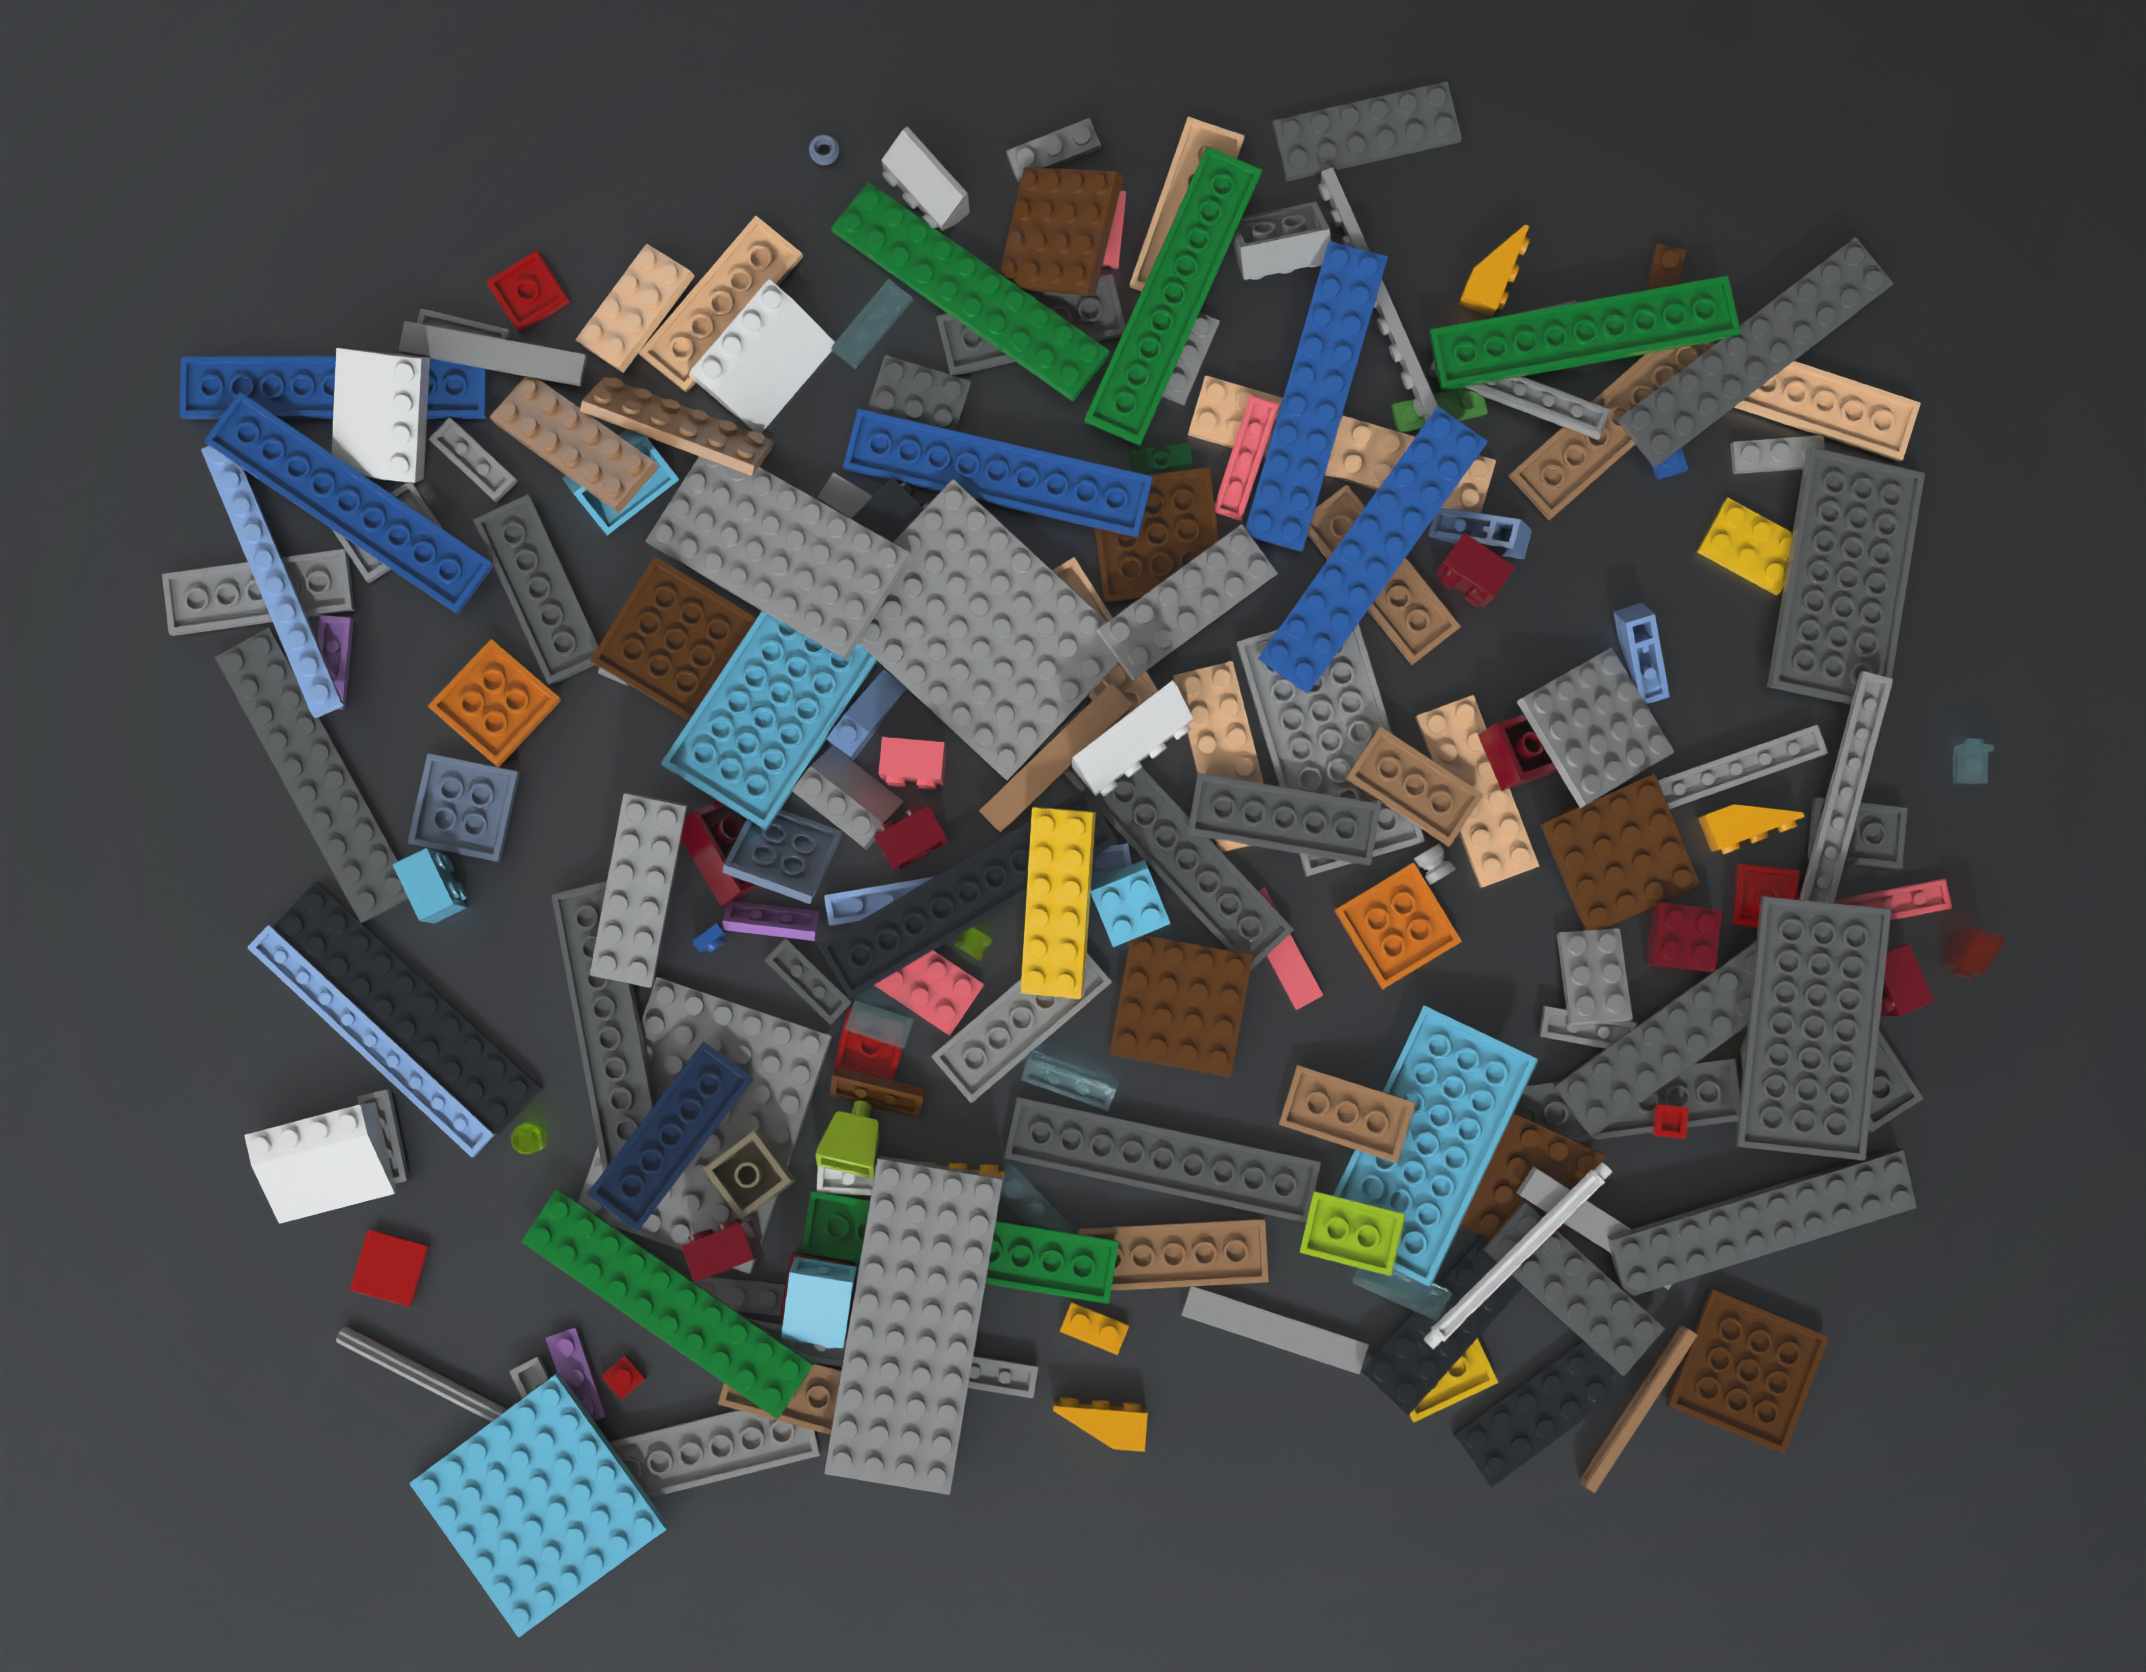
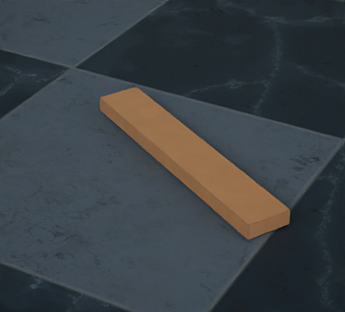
[979,683,1133,833]
[1579,1326,1698,1493]

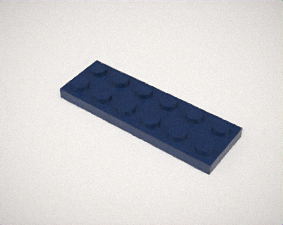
[587,1041,753,1232]

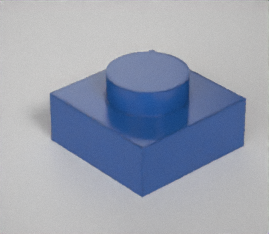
[1652,448,1688,480]
[692,923,727,953]

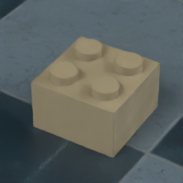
[703,1130,796,1220]

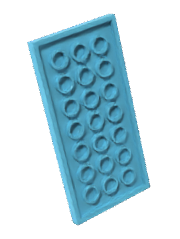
[661,611,877,831]
[1333,1006,1538,1287]

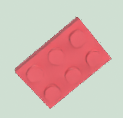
[874,951,984,1036]

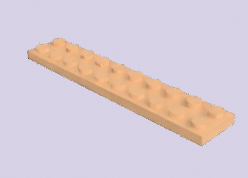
[1188,375,1496,513]

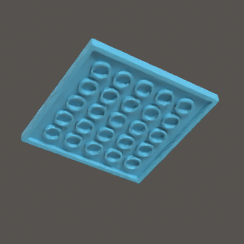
[409,1372,669,1638]

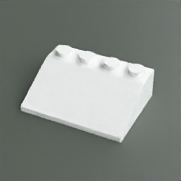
[689,279,837,433]
[332,348,430,483]
[1072,680,1193,797]
[244,1102,397,1224]

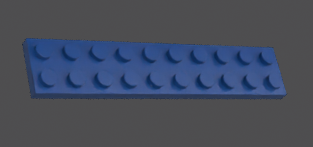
[1245,241,1388,552]
[179,356,488,419]
[204,392,494,615]
[1258,406,1488,694]
[843,409,1153,538]

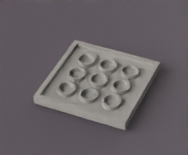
[1517,647,1674,808]

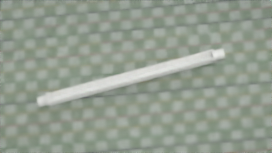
[1424,1162,1612,1349]

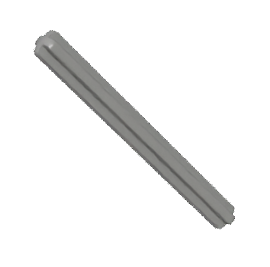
[336,1327,507,1422]

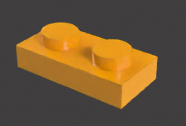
[1060,1301,1129,1355]

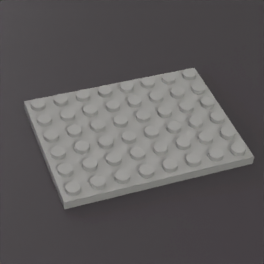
[858,479,1118,781]
[579,977,832,1274]

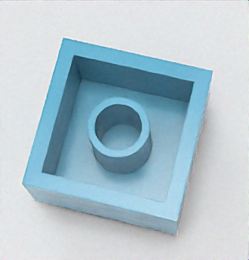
[393,848,467,924]
[1091,860,1171,947]

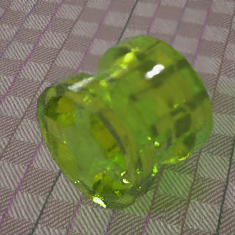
[954,927,993,961]
[511,1123,547,1154]

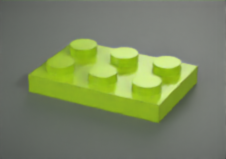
[1300,1191,1407,1276]

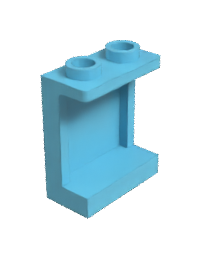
[781,1257,857,1349]

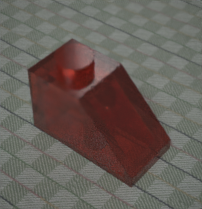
[1945,928,2005,979]

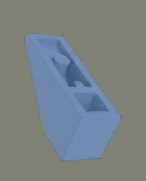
[1429,507,1532,559]
[1613,603,1670,704]
[826,670,907,761]

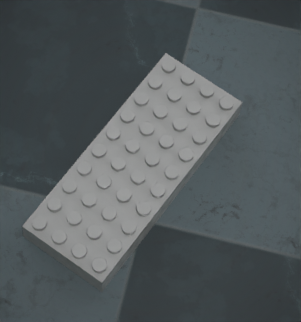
[824,1155,1003,1495]

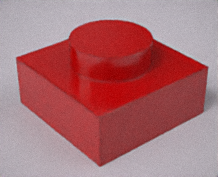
[1652,1104,1689,1139]
[601,1354,647,1400]

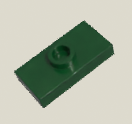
[1129,443,1193,475]

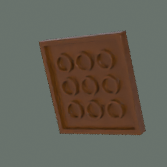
[999,167,1124,296]
[1094,467,1219,604]
[590,556,757,721]
[1540,773,1701,931]
[1109,935,1254,1077]
[1460,1113,1606,1239]
[1666,1288,1829,1454]

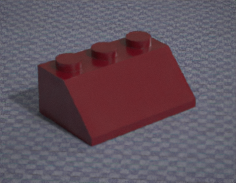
[681,801,759,906]

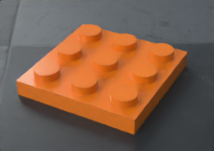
[428,639,561,767]
[1334,862,1462,989]

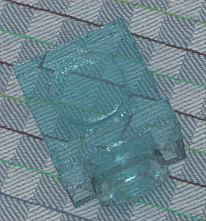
[1953,738,1994,784]

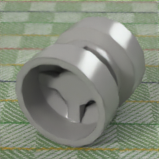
[1414,843,1456,885]

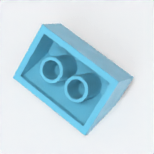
[562,429,679,535]

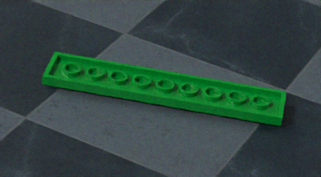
[1085,146,1262,446]
[831,182,1110,401]
[1428,276,1741,391]
[521,1189,815,1419]
[801,1190,1119,1304]

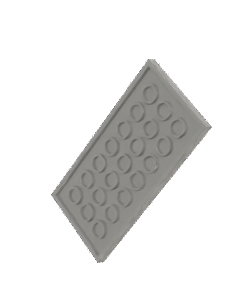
[645,456,912,660]
[1236,623,1425,877]

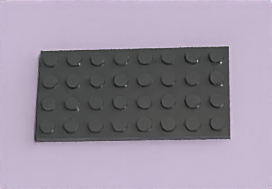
[1767,447,1925,710]
[1736,896,1891,1160]

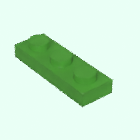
[1391,388,1488,434]

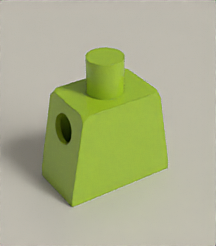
[815,1101,880,1179]

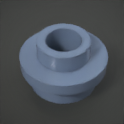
[809,134,839,165]

